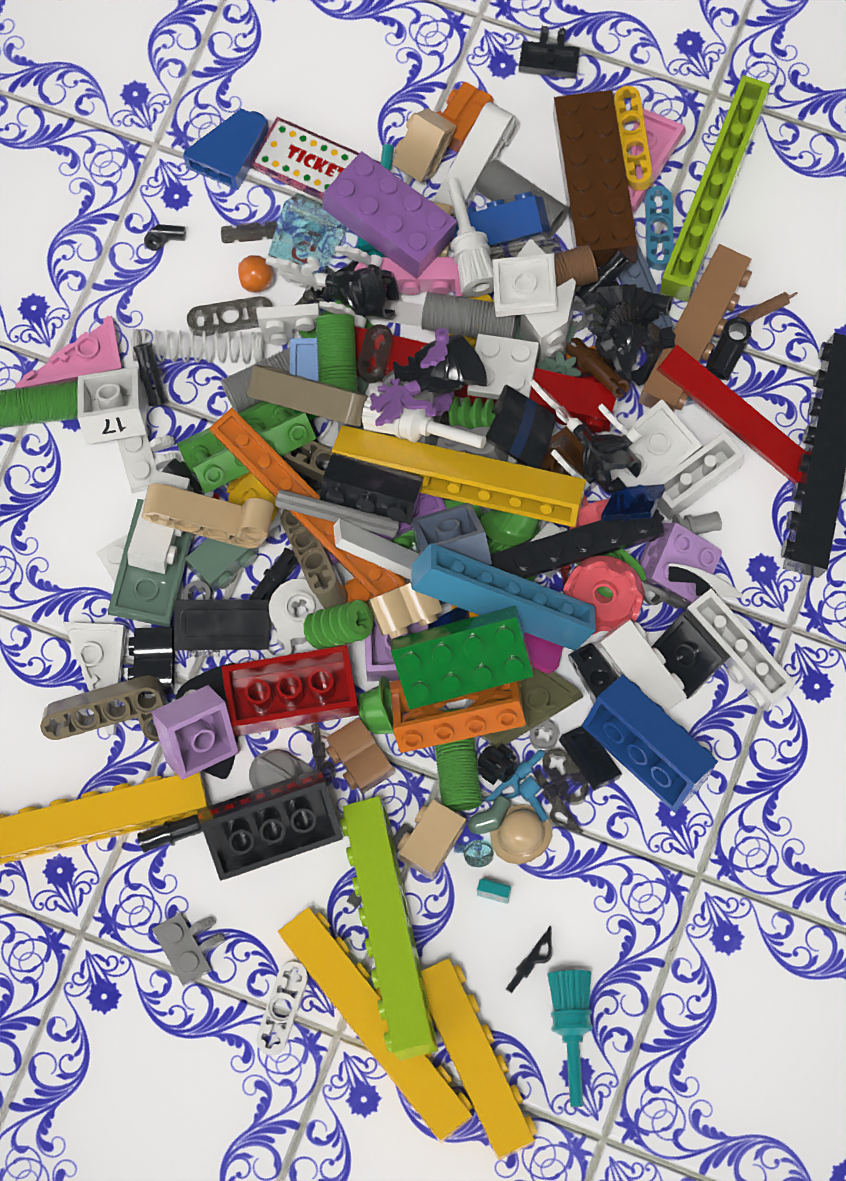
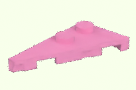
[628,108,686,213]
[16,315,122,388]

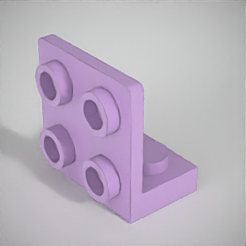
[639,522,722,604]

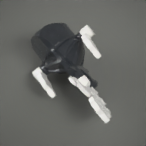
[265,246,399,328]
[529,379,642,493]

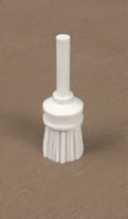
[447,178,494,297]
[361,389,486,449]

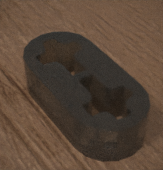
[357,324,393,383]
[542,748,589,806]

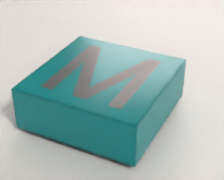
[477,878,511,904]

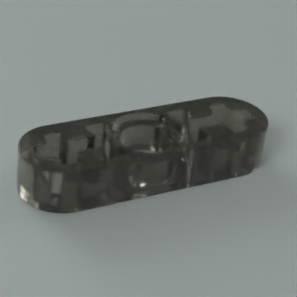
[186,296,273,337]

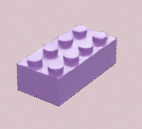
[322,151,457,279]

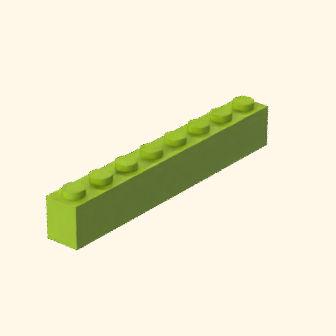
[660,75,771,302]
[340,796,439,1061]

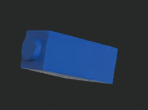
[183,108,270,191]

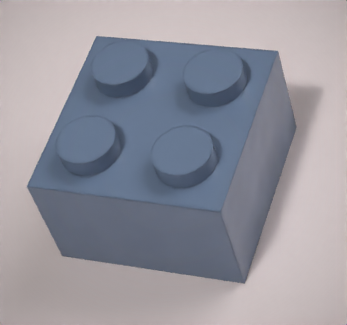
[411,503,492,565]

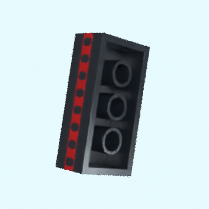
[197,768,343,881]

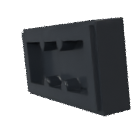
[559,726,622,791]

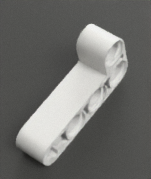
[434,102,520,216]

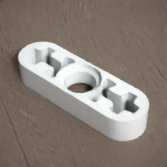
[256,961,308,1056]

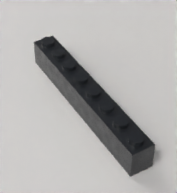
[781,333,846,578]

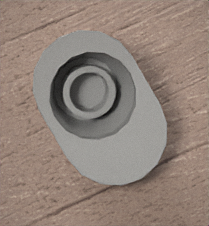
[249,749,314,790]

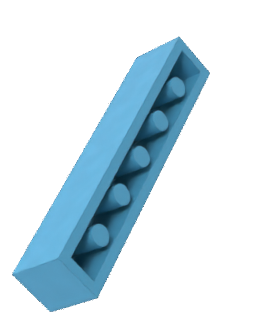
[411,543,596,651]

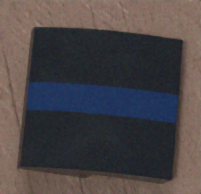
[485,385,556,469]

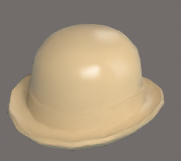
[490,804,553,865]

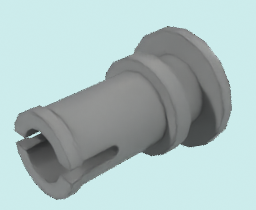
[672,511,722,535]

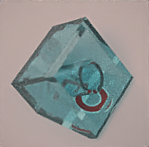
[268,193,347,274]

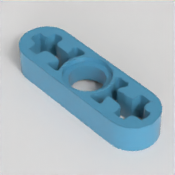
[645,186,674,271]

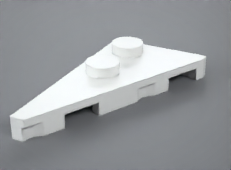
[64,622,126,736]

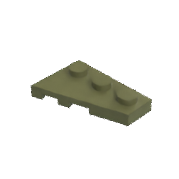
[480,667,583,749]

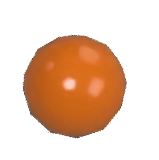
[238,255,274,293]

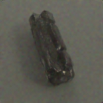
[220,221,279,244]

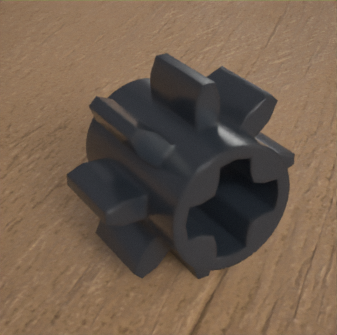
[478,743,517,785]

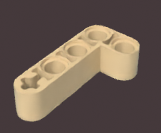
[142,483,274,549]

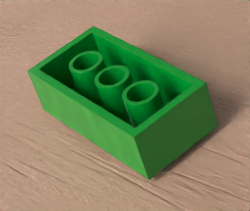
[391,606,534,710]

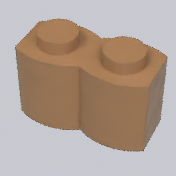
[325,717,394,795]

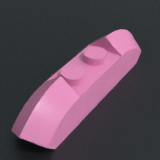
[354,257,464,296]

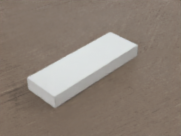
[333,518,419,580]

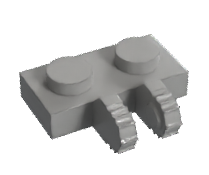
[152,913,225,987]

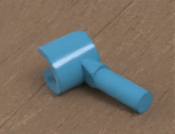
[519,777,549,822]

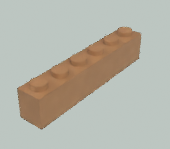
[638,244,753,412]

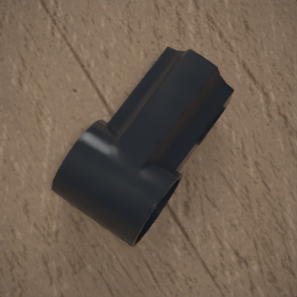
[705,317,752,381]

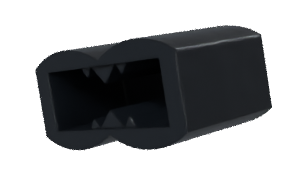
[128,627,175,695]

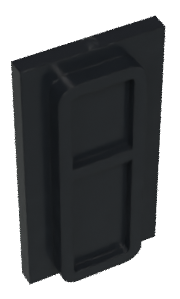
[173,599,270,650]

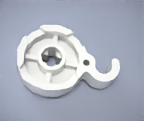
[264,578,324,659]

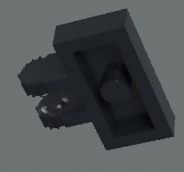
[518,26,580,79]

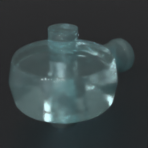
[455,840,494,868]

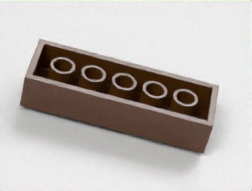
[553,90,638,267]

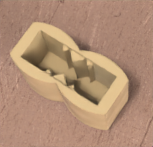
[367,583,443,639]

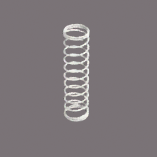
[131,329,265,364]

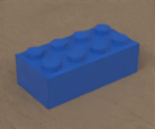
[581,674,719,813]

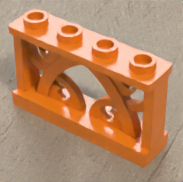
[389,680,526,753]

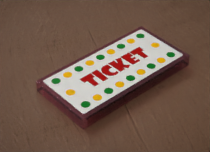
[250,116,380,201]

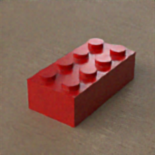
[221,645,359,737]

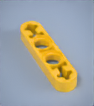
[614,86,653,191]

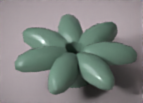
[544,350,582,376]

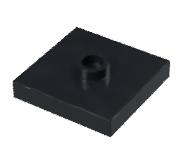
[651,610,731,699]

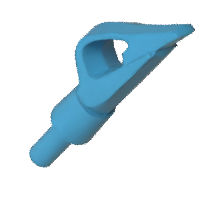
[484,749,545,802]

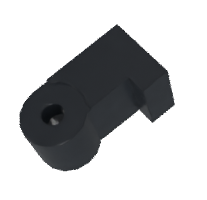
[568,643,617,705]

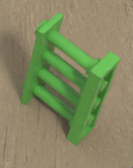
[176,401,317,494]

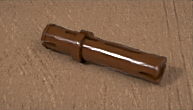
[565,338,630,398]

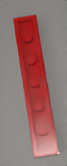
[656,344,806,485]

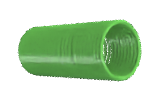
[315,314,358,392]
[0,380,78,429]
[434,708,483,812]

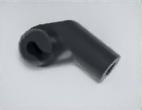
[144,224,186,251]

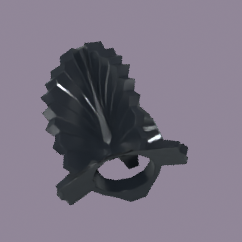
[583,284,676,386]

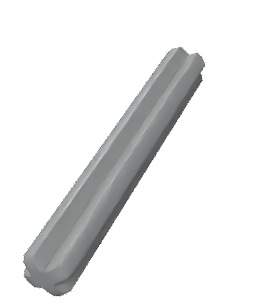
[275,490,399,537]

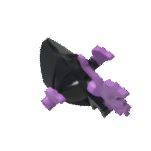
[370,328,488,426]

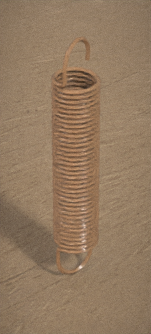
[737,292,798,323]

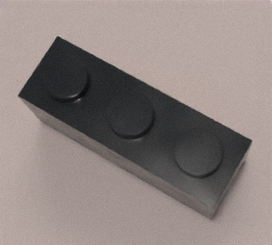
[319,452,424,525]

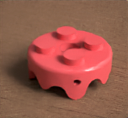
[563,555,644,635]

